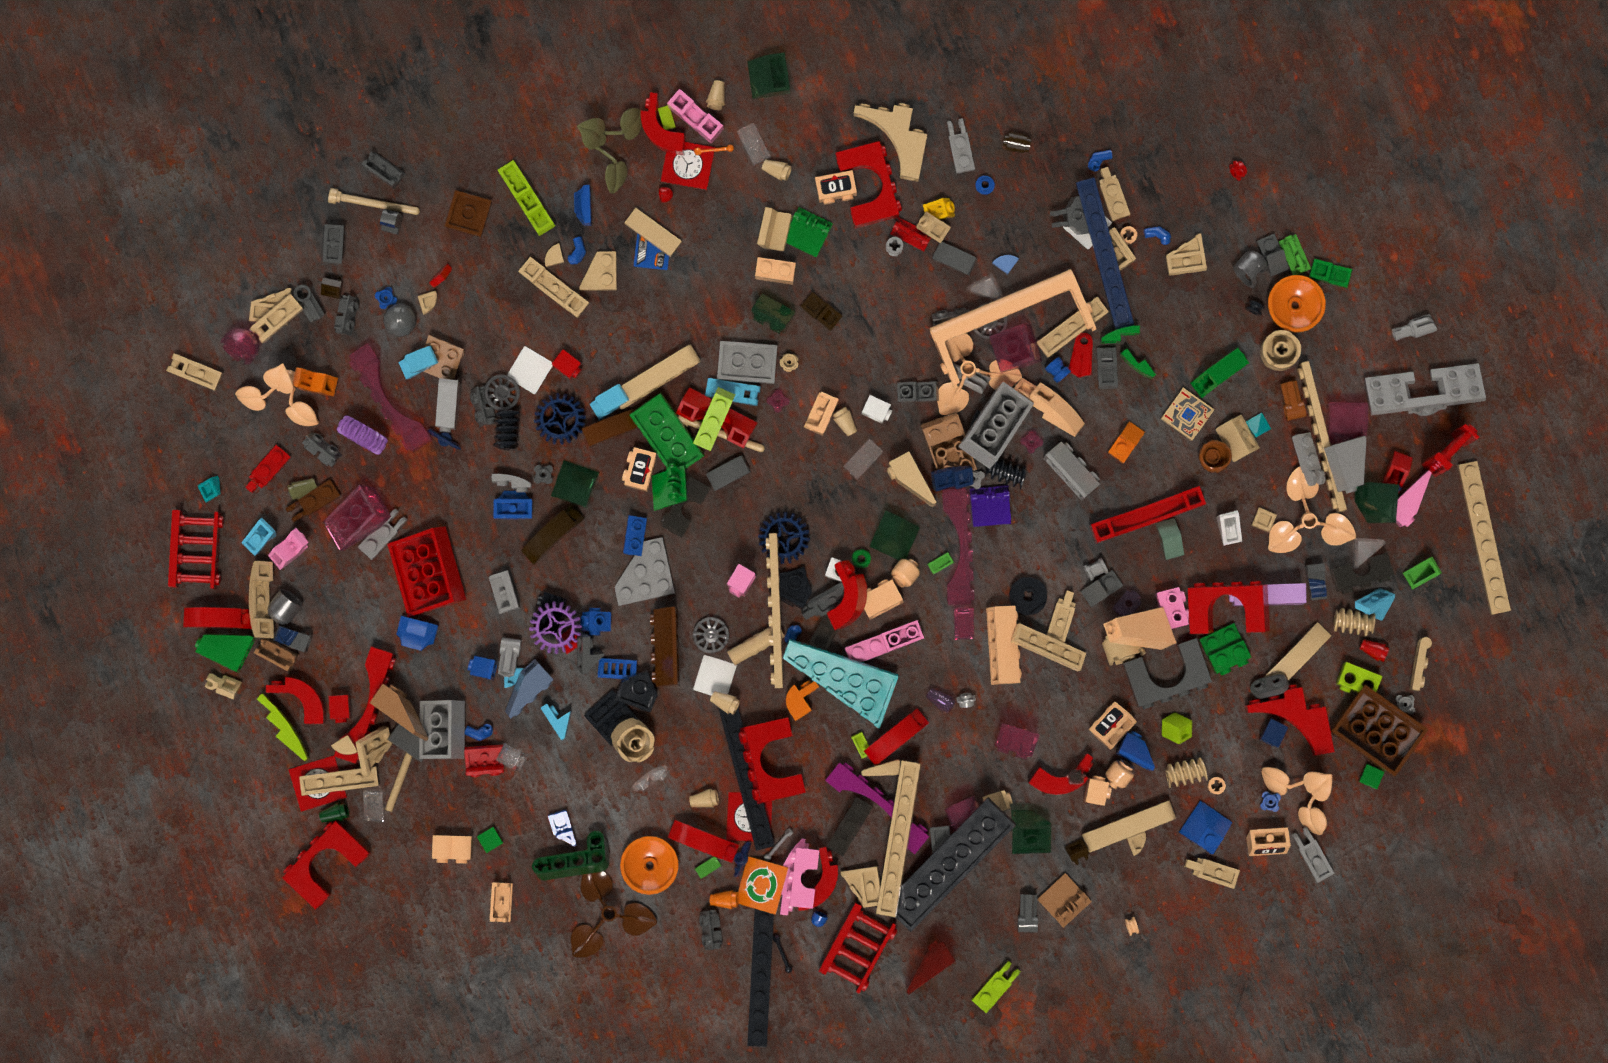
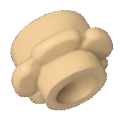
[780,353,798,372]

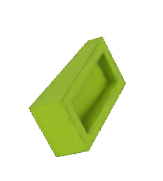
[658,106,676,131]
[851,731,869,759]

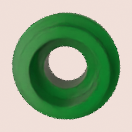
[852,549,871,568]

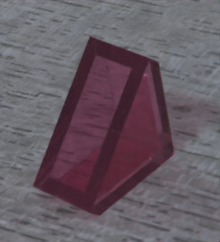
[953,608,974,640]

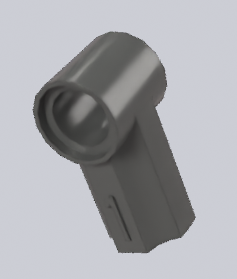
[294,285,325,323]
[1018,894,1038,933]

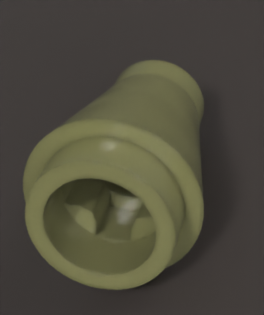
[287,478,317,500]

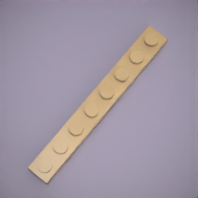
[1297,361,1347,513]
[1457,461,1511,615]
[766,533,784,688]
[876,760,921,917]

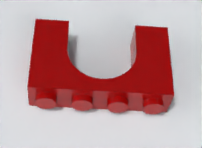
[835,141,902,229]
[1188,581,1270,634]
[739,718,806,804]
[282,821,371,910]

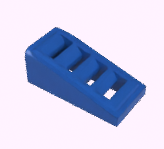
[598,658,637,679]

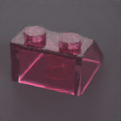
[989,323,1042,373]
[1327,402,1368,443]
[994,723,1040,760]

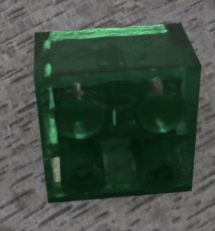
[747,52,790,99]
[751,293,796,334]

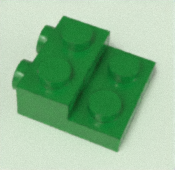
[1199,623,1252,676]

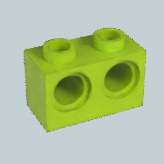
[1336,662,1382,693]

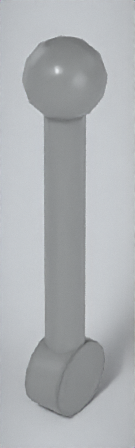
[764,828,793,861]

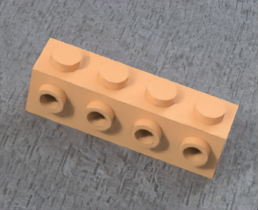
[986,606,1022,685]

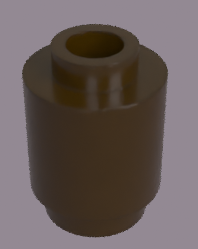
[1003,131,1031,154]

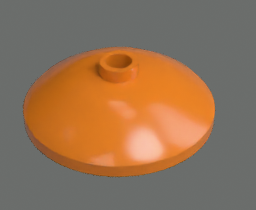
[1268,275,1326,333]
[620,836,678,895]

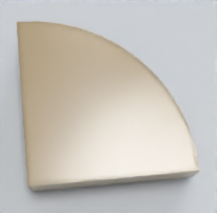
[545,244,564,267]
[418,291,437,315]
[331,735,358,755]
[1127,831,1146,856]

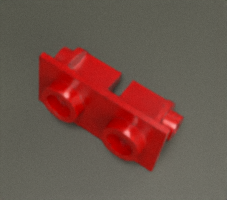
[890,218,931,252]

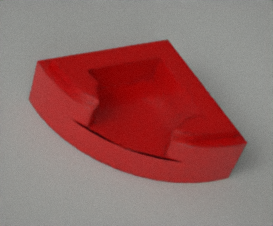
[429,264,452,287]

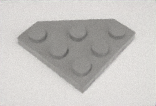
[614,537,675,606]

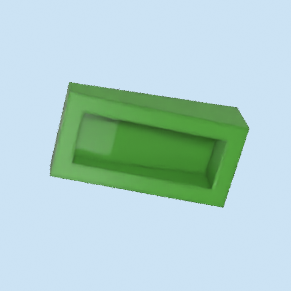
[927,552,955,575]
[695,857,721,879]

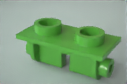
[1279,234,1311,275]

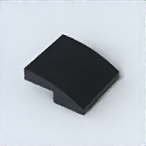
[584,690,640,746]

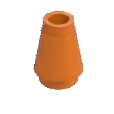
[710,890,739,909]

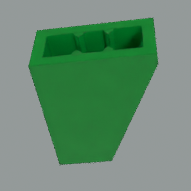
[1190,348,1249,399]
[195,635,256,673]

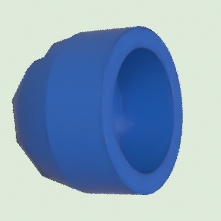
[811,911,828,927]

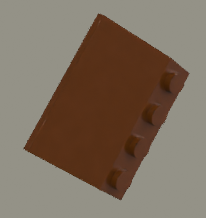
[650,607,680,687]
[1330,685,1428,777]

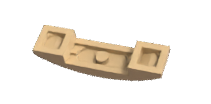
[518,257,589,318]
[249,561,274,639]
[1264,622,1331,680]

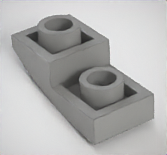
[492,474,532,493]

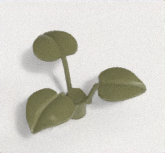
[577,108,642,194]

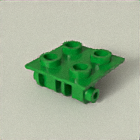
[786,207,833,258]
[652,463,687,511]

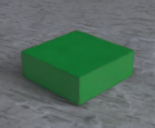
[1359,764,1384,790]
[477,827,503,853]

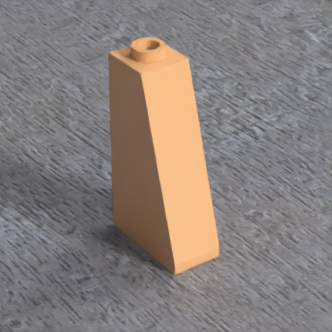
[1103,607,1176,650]

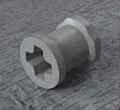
[886,237,903,257]
[1084,557,1108,581]

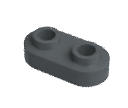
[1250,674,1289,699]

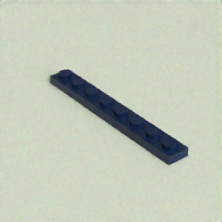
[1075,177,1134,330]

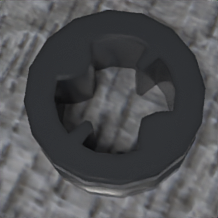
[1246,300,1265,316]

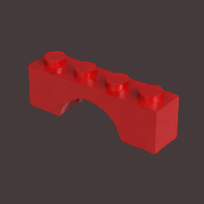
[676,388,757,449]

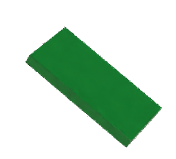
[630,393,705,469]

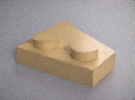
[1166,234,1207,276]
[580,251,617,291]
[249,288,292,326]
[356,726,392,776]
[841,866,881,908]

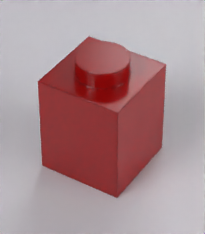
[551,349,582,380]
[329,695,352,723]

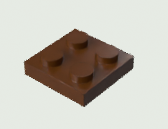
[444,190,492,238]

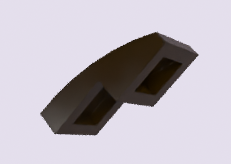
[799,292,843,331]

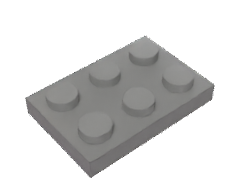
[717,341,777,384]

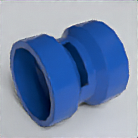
[1045,357,1071,383]

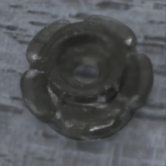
[1067,770,1086,784]

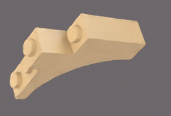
[854,103,927,182]

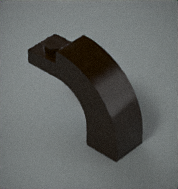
[521,505,585,565]

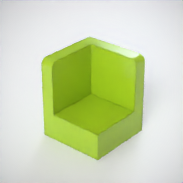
[1162,713,1192,744]

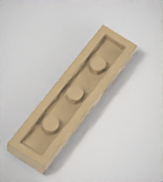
[1036,297,1109,358]
[1011,623,1086,672]
[299,767,379,796]

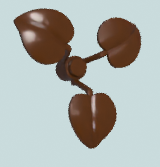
[570,871,657,958]

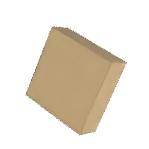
[1251,507,1277,533]

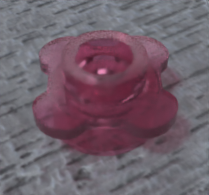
[767,390,790,413]
[1020,431,1043,454]

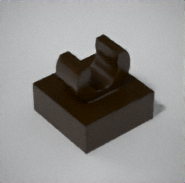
[321,275,342,299]
[1064,839,1090,865]

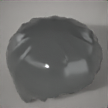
[383,303,416,337]

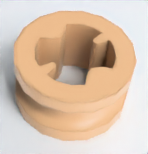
[1120,226,1137,245]
[1207,777,1226,794]
[1125,917,1139,936]

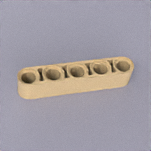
[620,344,701,410]
[1082,800,1176,852]

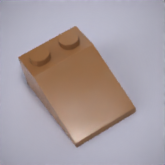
[370,684,429,741]

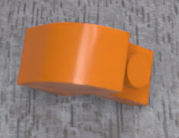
[293,367,338,397]
[786,680,819,722]

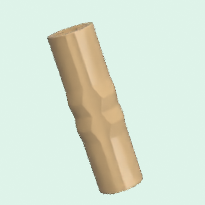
[727,626,785,665]

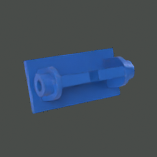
[623,515,647,556]

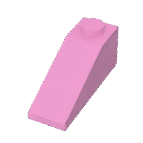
[1385,471,1432,527]

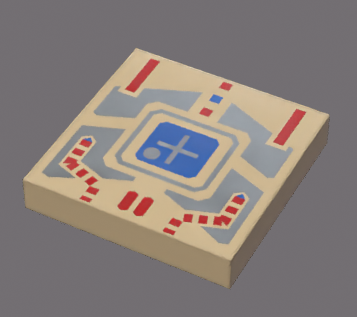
[1161,388,1214,441]

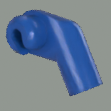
[1088,150,1113,172]
[1144,226,1171,245]
[568,237,586,265]
[785,625,802,644]
[465,724,493,741]

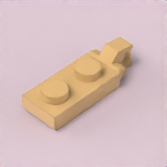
[1099,167,1130,222]
[1047,590,1076,643]
[1184,858,1240,889]

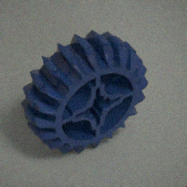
[534,393,586,445]
[758,512,810,564]

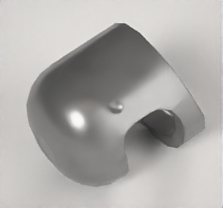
[1233,251,1267,288]
[267,589,302,624]

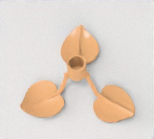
[937,333,1022,415]
[235,364,319,426]
[1268,467,1356,553]
[1262,767,1332,835]

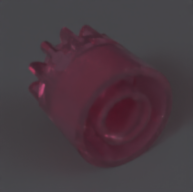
[944,796,979,832]

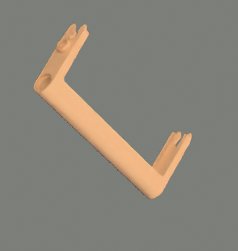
[929,269,1096,389]

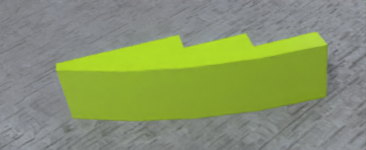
[498,160,555,236]
[257,694,310,762]

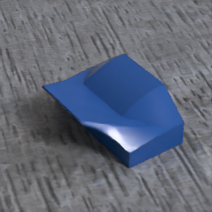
[574,185,592,226]
[493,491,532,519]
[396,616,439,651]

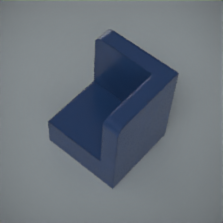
[1259,719,1288,748]

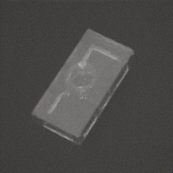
[737,123,771,165]
[843,439,883,480]

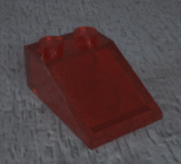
[905,940,956,995]

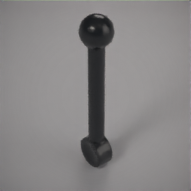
[773,934,793,973]

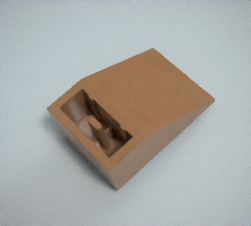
[920,412,977,471]

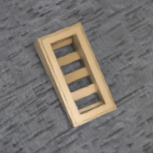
[861,759,900,776]

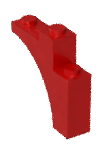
[1245,684,1335,756]

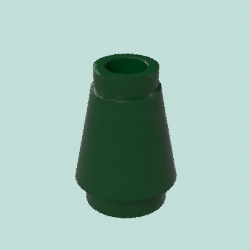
[319,802,349,823]

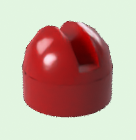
[659,187,673,203]

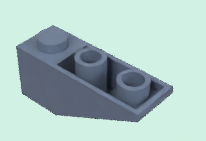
[505,659,553,719]

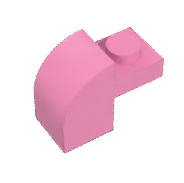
[268,528,309,570]

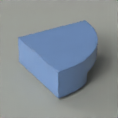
[992,255,1019,275]

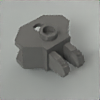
[1050,196,1089,235]

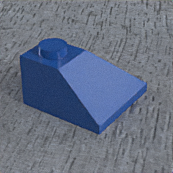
[1116,731,1155,771]
[1179,801,1232,854]

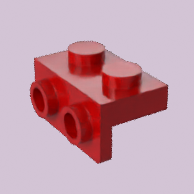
[464,744,505,777]

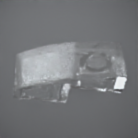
[631,765,668,792]

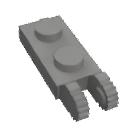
[947,118,975,174]
[1292,432,1325,486]
[358,509,407,560]
[1292,827,1335,883]

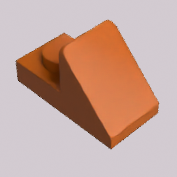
[1108,421,1145,463]

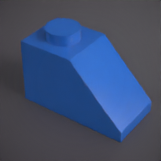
[468,656,498,681]

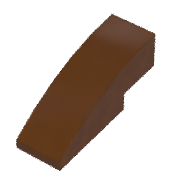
[582,408,638,448]

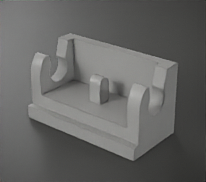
[489,570,520,614]

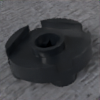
[1009,577,1047,616]

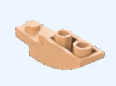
[1013,378,1085,437]

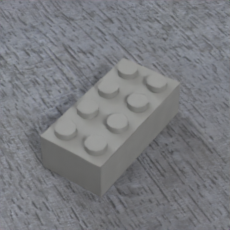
[958,382,1034,469]

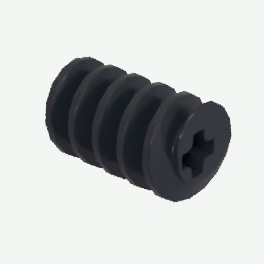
[493,410,520,451]
[985,458,1027,490]

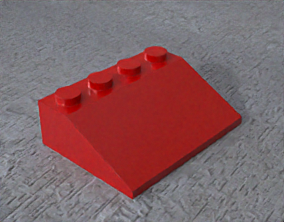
[387,526,466,617]

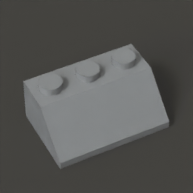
[1043,441,1100,501]
[419,700,465,759]

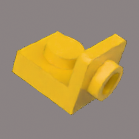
[923,198,955,220]

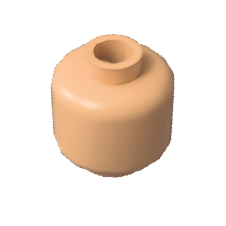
[891,559,920,588]
[1105,759,1134,789]

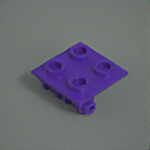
[970,486,1011,527]

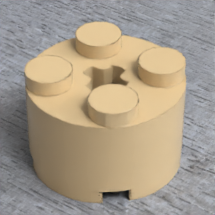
[1260,330,1301,371]
[1102,636,1146,666]
[611,718,655,762]

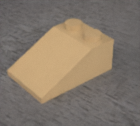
[887,452,937,507]

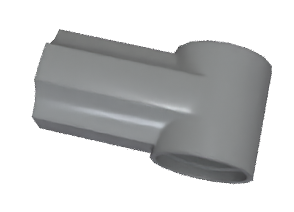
[498,637,521,677]

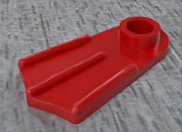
[1069,333,1093,378]

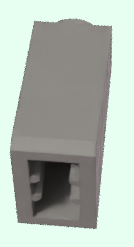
[435,378,462,433]
[1324,436,1366,494]

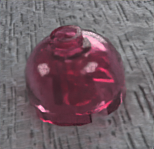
[220,328,260,365]

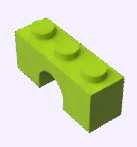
[693,387,736,451]

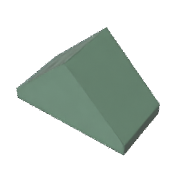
[1155,518,1184,560]

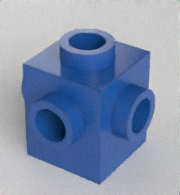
[580,608,611,635]

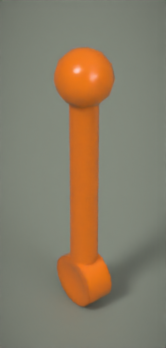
[694,144,734,155]

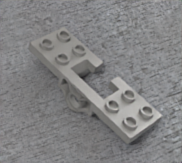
[1364,363,1486,416]

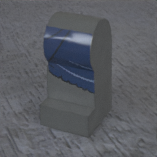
[380,209,403,235]
[1305,563,1327,601]
[273,626,313,653]

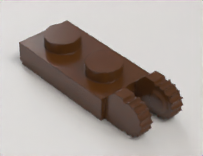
[285,480,340,523]

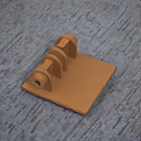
[423,335,465,380]
[1037,873,1092,928]

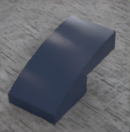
[931,466,974,492]

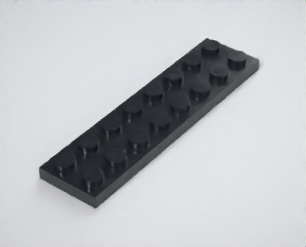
[895,797,1016,932]

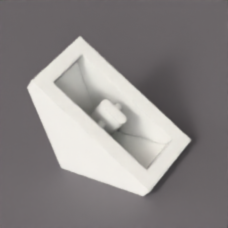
[1216,511,1242,546]

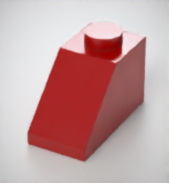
[1378,451,1413,499]

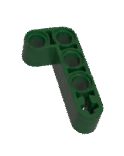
[532,831,609,881]

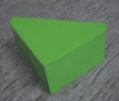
[1403,557,1442,590]

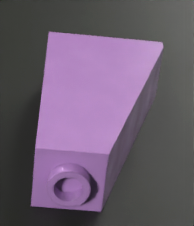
[1229,583,1306,606]

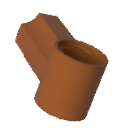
[1280,381,1306,421]

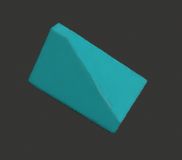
[1246,413,1271,438]
[198,476,221,503]

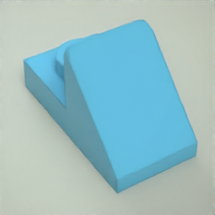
[398,346,438,379]
[590,384,629,420]
[241,518,276,556]
[1355,588,1395,620]
[541,704,572,741]

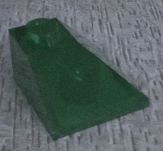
[551,460,600,509]
[1355,482,1399,524]
[869,511,920,560]
[1011,810,1051,854]

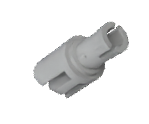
[1392,314,1437,341]
[952,362,991,394]

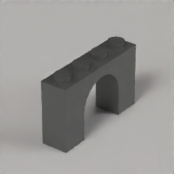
[1122,638,1212,710]

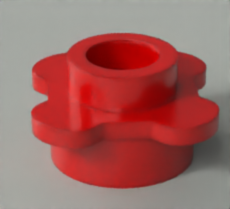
[1229,161,1247,181]

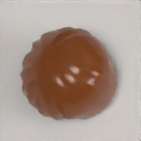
[1198,440,1232,473]

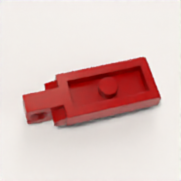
[245,444,291,493]

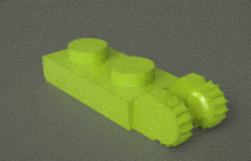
[972,961,1021,1013]

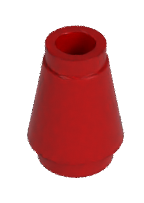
[1360,639,1390,662]

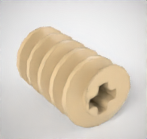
[1333,608,1375,636]
[1165,758,1207,788]

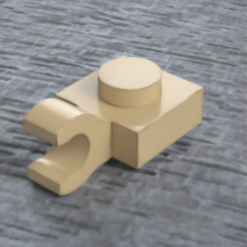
[205,674,242,700]

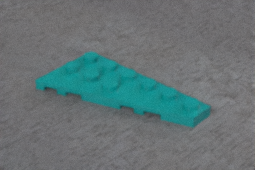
[783,639,899,729]

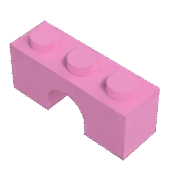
[667,89,724,144]
[727,564,756,598]
[786,848,819,909]

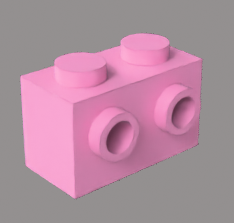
[1155,587,1189,629]

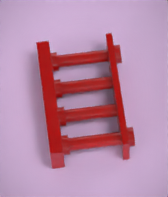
[1421,424,1479,477]
[168,510,224,590]
[819,903,898,994]

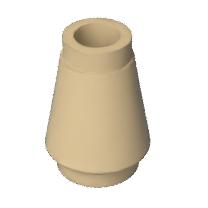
[706,80,725,110]
[762,159,792,181]
[833,407,857,436]
[710,691,740,715]
[689,789,719,808]

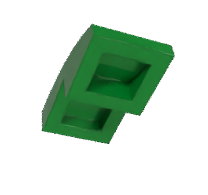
[1309,259,1353,289]
[1100,325,1140,344]
[1120,349,1156,379]

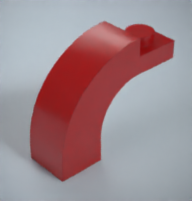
[640,92,686,155]
[827,560,867,630]
[183,607,252,629]
[266,677,326,724]
[864,708,929,766]
[1028,754,1094,795]
[668,820,739,863]
[798,847,838,911]

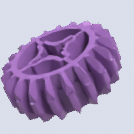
[337,416,388,454]
[529,602,582,654]

